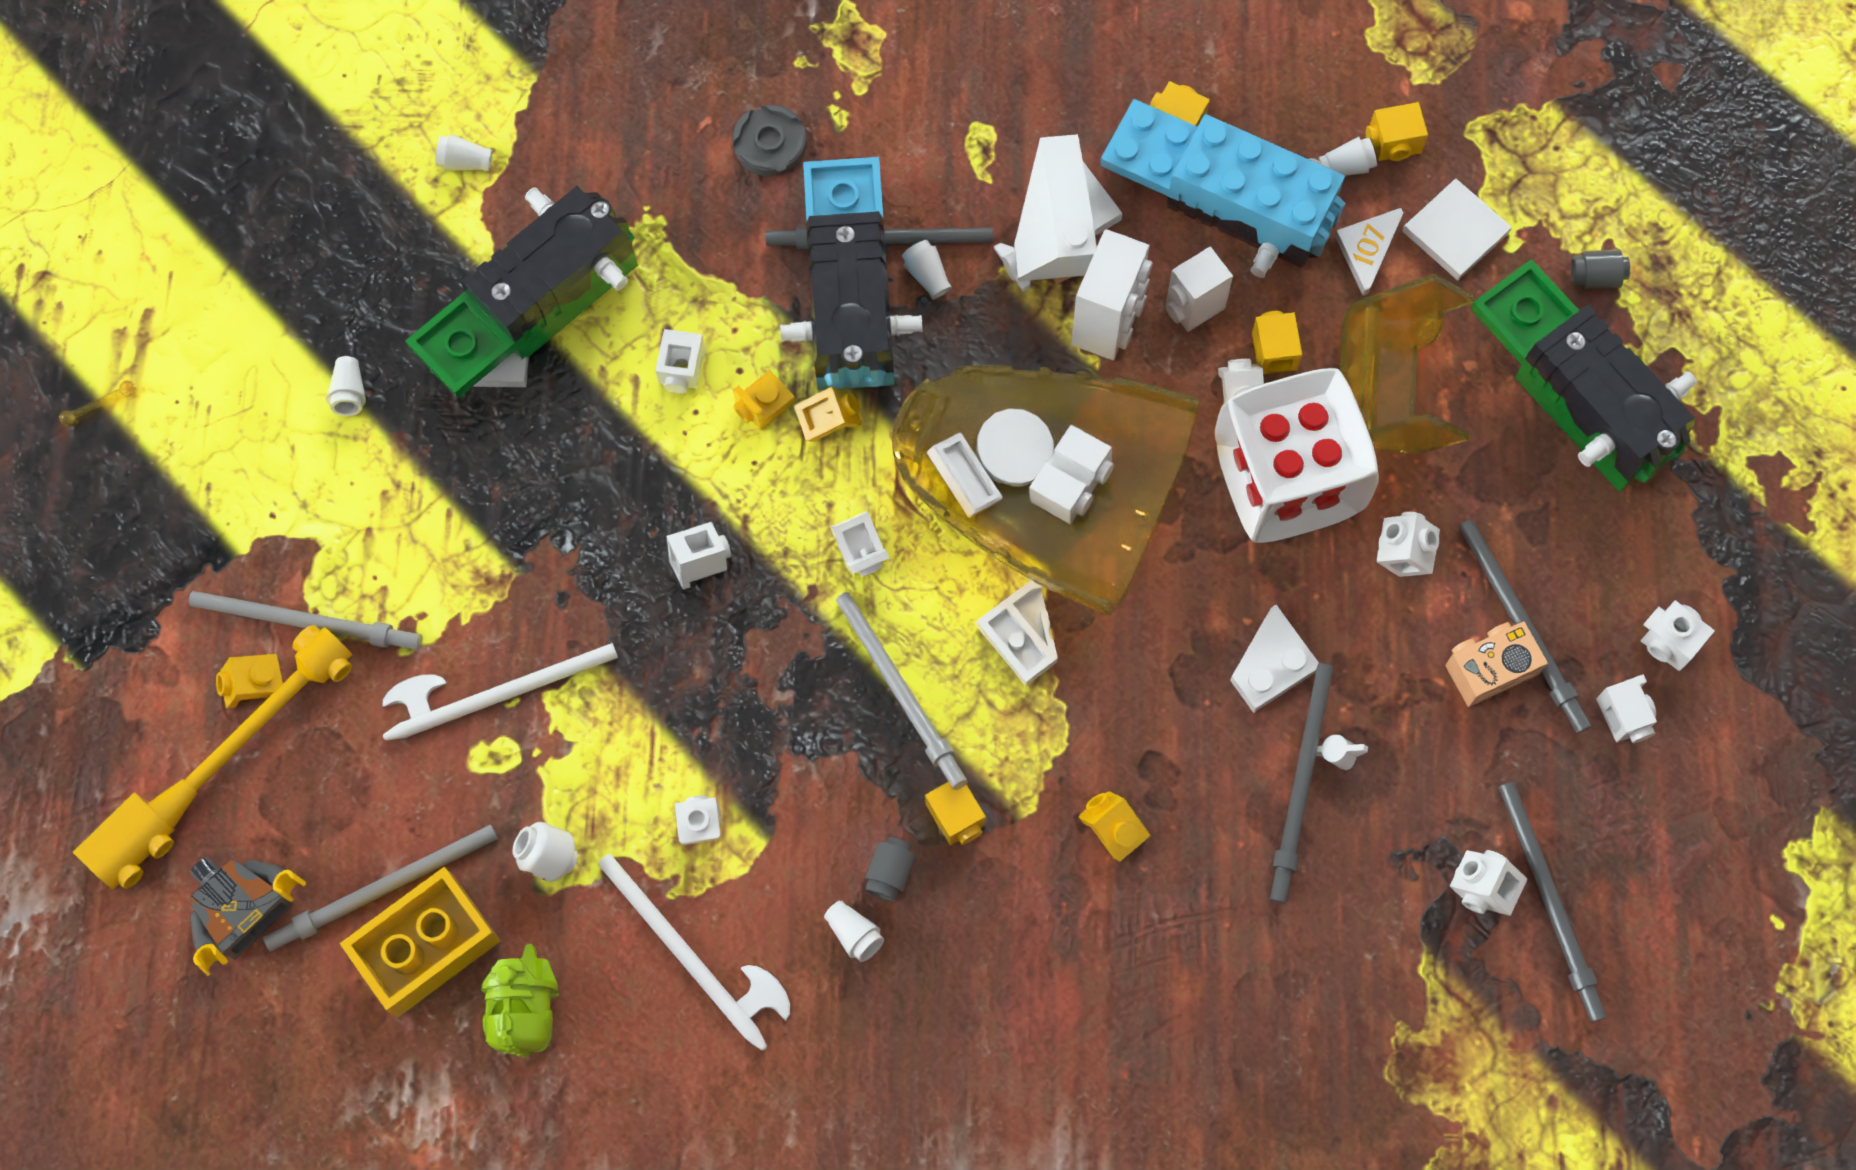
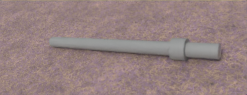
[189,591,422,650]
[836,592,968,790]
[263,824,498,952]

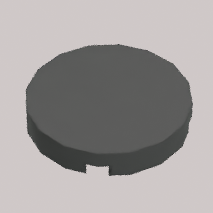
[732,104,807,177]

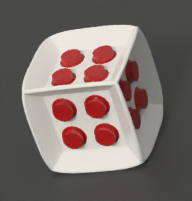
[1215,368,1379,543]

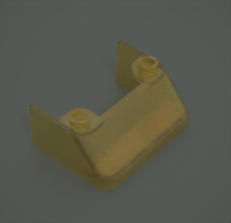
[1340,274,1474,454]

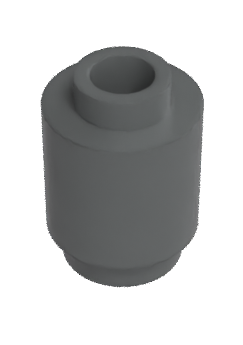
[1570,249,1630,290]
[864,837,916,902]

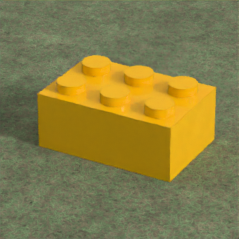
[339,867,501,1018]

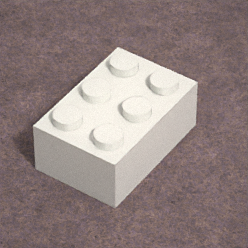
[1071,229,1153,361]

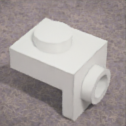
[1218,359,1264,403]
[830,511,890,576]
[675,796,722,845]

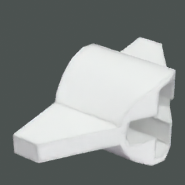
[994,243,1031,292]
[1316,735,1368,770]

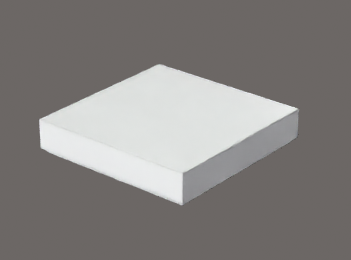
[1402,179,1512,280]

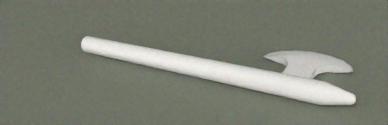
[382,643,618,740]
[598,854,790,1050]

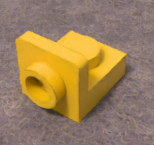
[733,370,796,431]
[794,387,862,442]

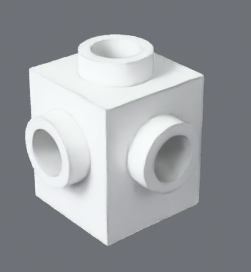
[1376,512,1440,577]
[1640,600,1715,671]
[1450,850,1527,916]

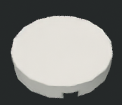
[975,409,1054,487]

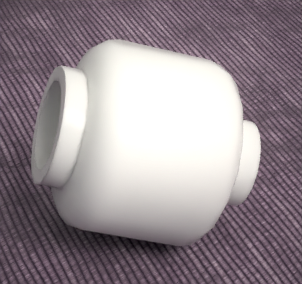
[513,822,578,882]

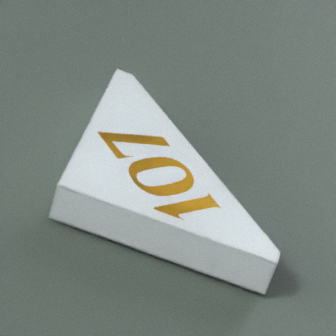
[1335,208,1403,296]

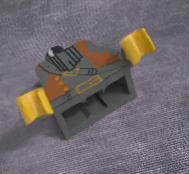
[189,857,306,976]

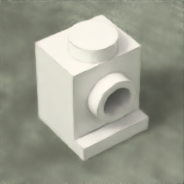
[655,329,706,394]
[666,522,731,589]
[1596,674,1657,743]

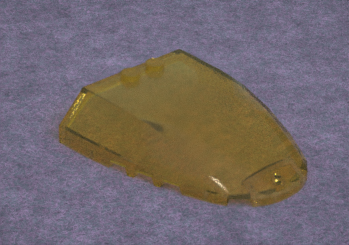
[892,365,1199,616]

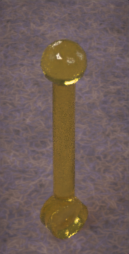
[59,380,137,426]

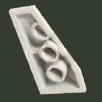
[1014,134,1097,282]

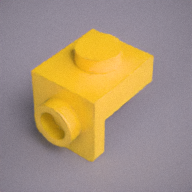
[216,654,283,708]
[1079,791,1151,862]

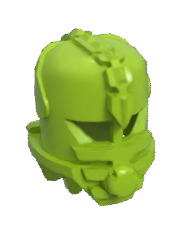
[481,944,559,1058]

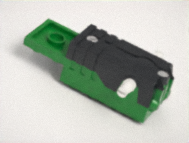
[405,186,638,398]
[1470,259,1697,493]

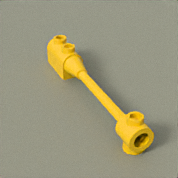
[73,625,353,890]

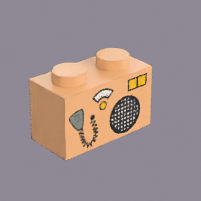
[1445,621,1548,707]

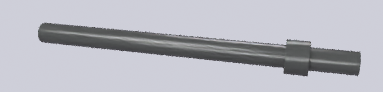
[766,226,993,249]
[1459,519,1592,734]
[1270,663,1334,904]
[1499,782,1607,1023]

